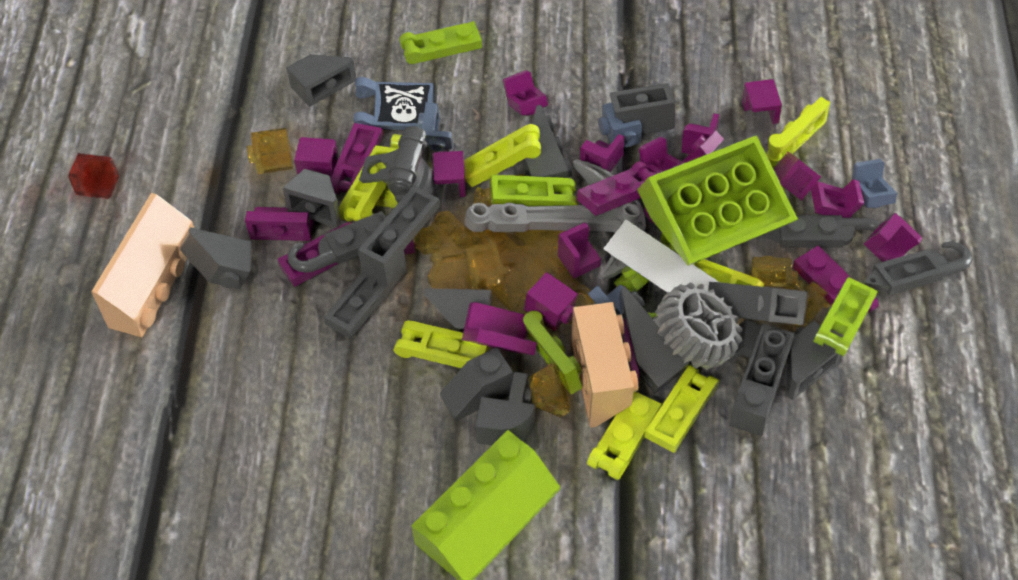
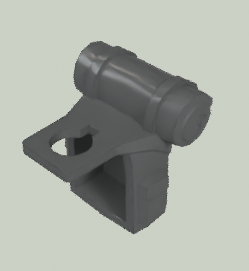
[359,126,435,203]

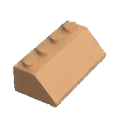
[91,193,194,338]

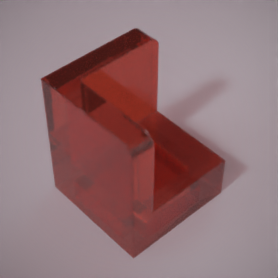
[68,153,120,199]

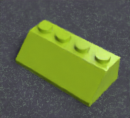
[411,430,561,580]

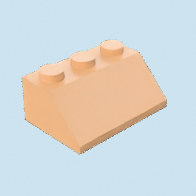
[571,302,638,428]

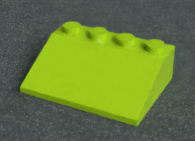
[637,135,798,266]

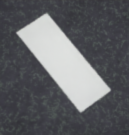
[604,220,718,292]

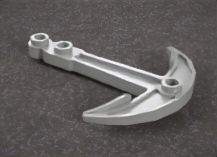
[464,159,646,281]

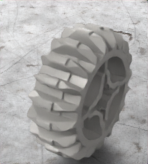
[654,282,743,370]

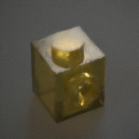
[247,128,293,174]

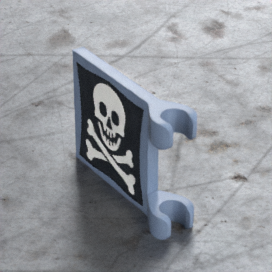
[353,77,433,130]

